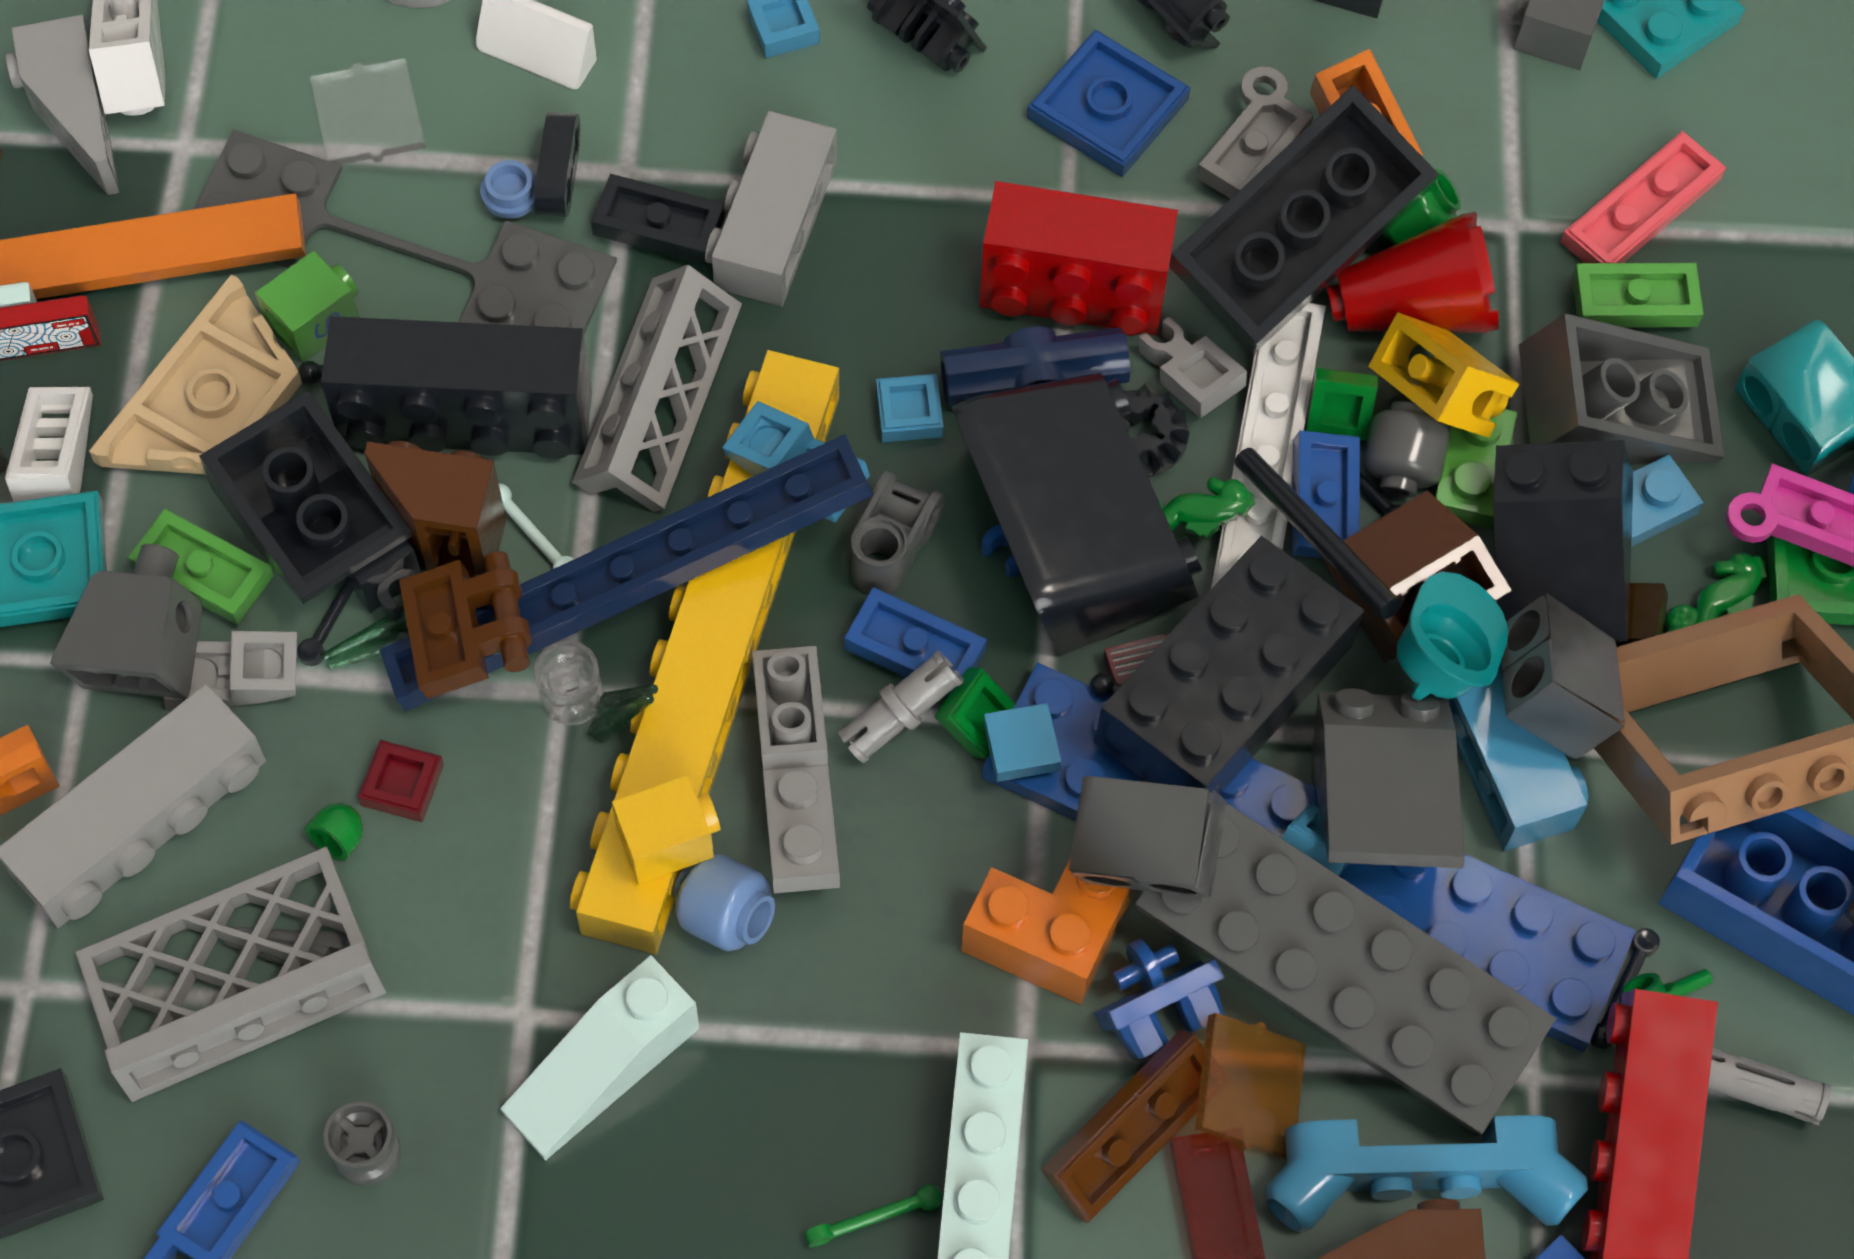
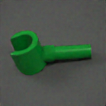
[1622,969,1713,996]

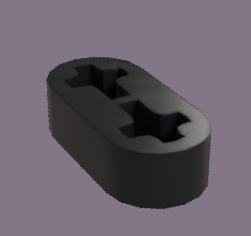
[535,112,581,217]

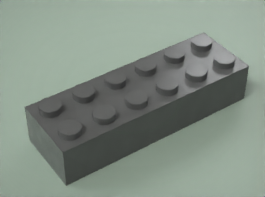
[1135,792,1557,1136]

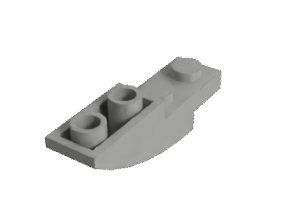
[752,646,840,894]

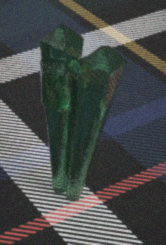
[323,606,409,670]
[587,684,658,742]

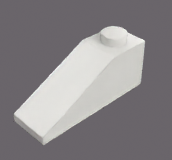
[89,0,166,116]

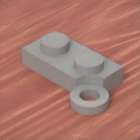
[1197,66,1314,199]

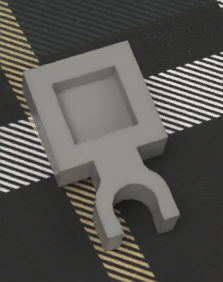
[1139,317,1247,418]

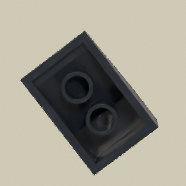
[199,390,413,604]
[1493,440,1634,646]

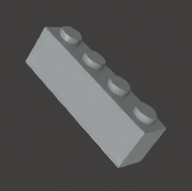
[0,684,266,929]

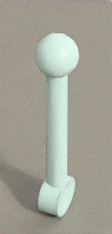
[499,483,574,569]

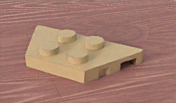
[89,274,302,475]

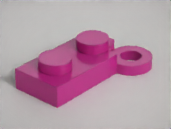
[1725,464,1854,567]

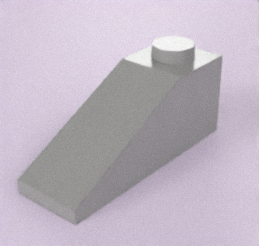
[6,14,120,195]

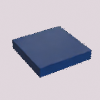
[1027,29,1191,177]

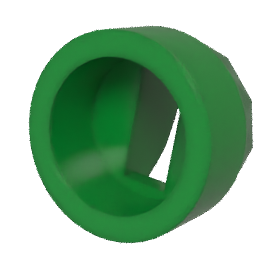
[304,803,363,861]

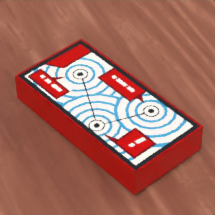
[0,295,101,361]

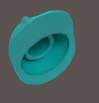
[1396,572,1508,701]

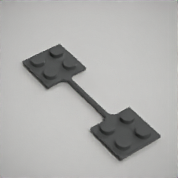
[194,129,617,334]

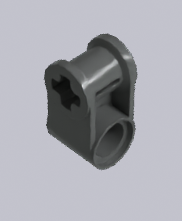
[850,470,945,595]

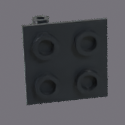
[867,0,987,73]

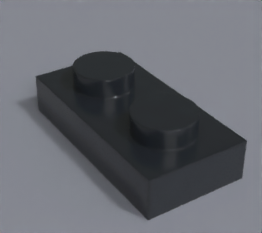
[591,173,725,265]

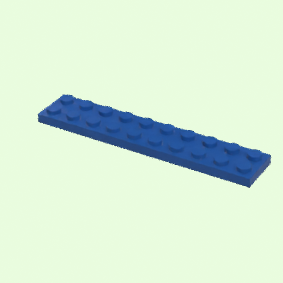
[981,662,1636,1052]

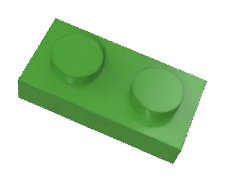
[1572,263,1704,328]
[1434,409,1517,529]
[128,508,274,625]

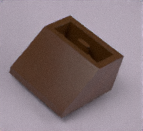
[364,441,506,578]
[1320,491,1512,663]

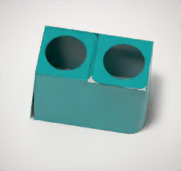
[1735,319,1854,476]

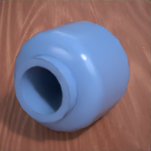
[673,854,775,951]

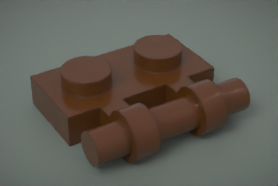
[399,551,532,699]

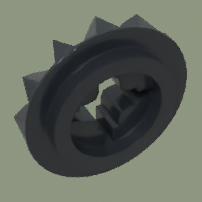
[1122,384,1190,477]

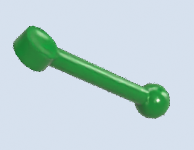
[804,1184,943,1248]

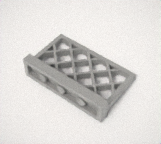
[76,846,386,1102]

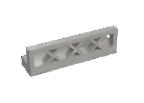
[572,265,742,512]

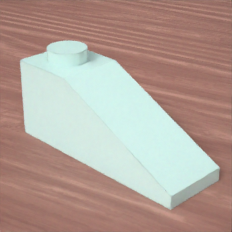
[500,955,699,1161]

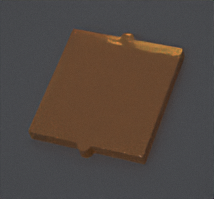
[1195,1013,1306,1159]

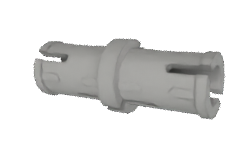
[838,650,964,763]

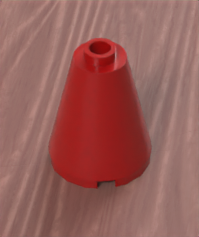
[1327,211,1499,333]

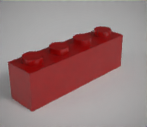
[1581,989,1718,1259]

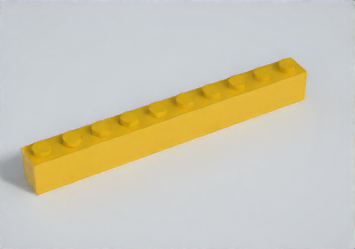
[570,350,839,955]

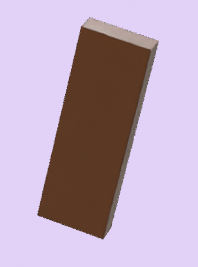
[1041,1029,1227,1223]

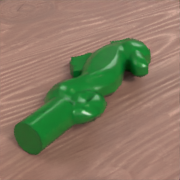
[1158,477,1255,541]
[1665,553,1767,633]

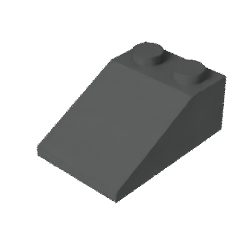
[1519,313,1724,464]
[1311,688,1465,868]

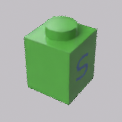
[255,250,359,363]

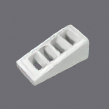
[5,387,93,502]

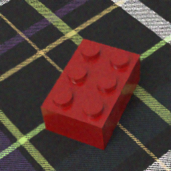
[979,181,1178,336]

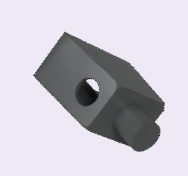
[50,544,202,699]

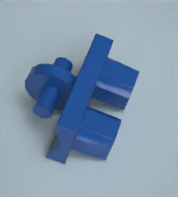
[1094,938,1225,1059]

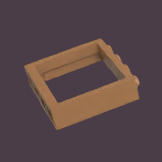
[1565,594,1854,845]

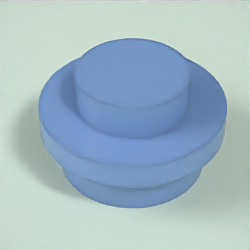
[480,160,536,219]

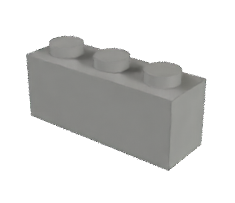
[705,111,837,307]

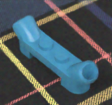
[1265,1115,1588,1232]

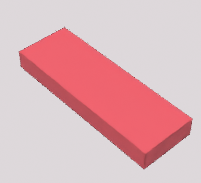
[1560,131,1727,263]

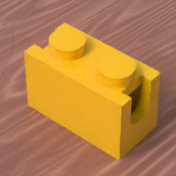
[1368,312,1519,438]

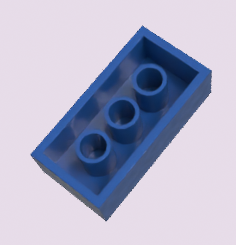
[1658,807,1854,1015]

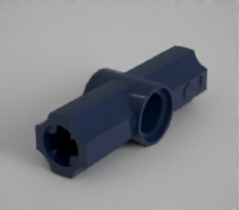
[940,326,1131,407]

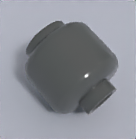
[1363,401,1450,498]

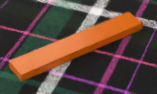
[0,193,306,299]

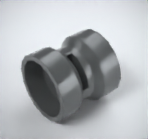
[323,1100,401,1187]

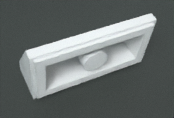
[476,0,597,90]

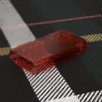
[1170,1128,1266,1259]

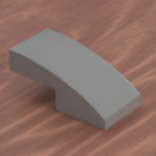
[164,631,297,710]

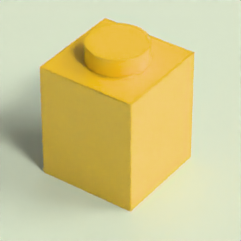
[612,775,721,885]

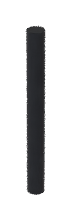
[1235,448,1402,619]

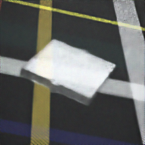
[310,58,426,165]

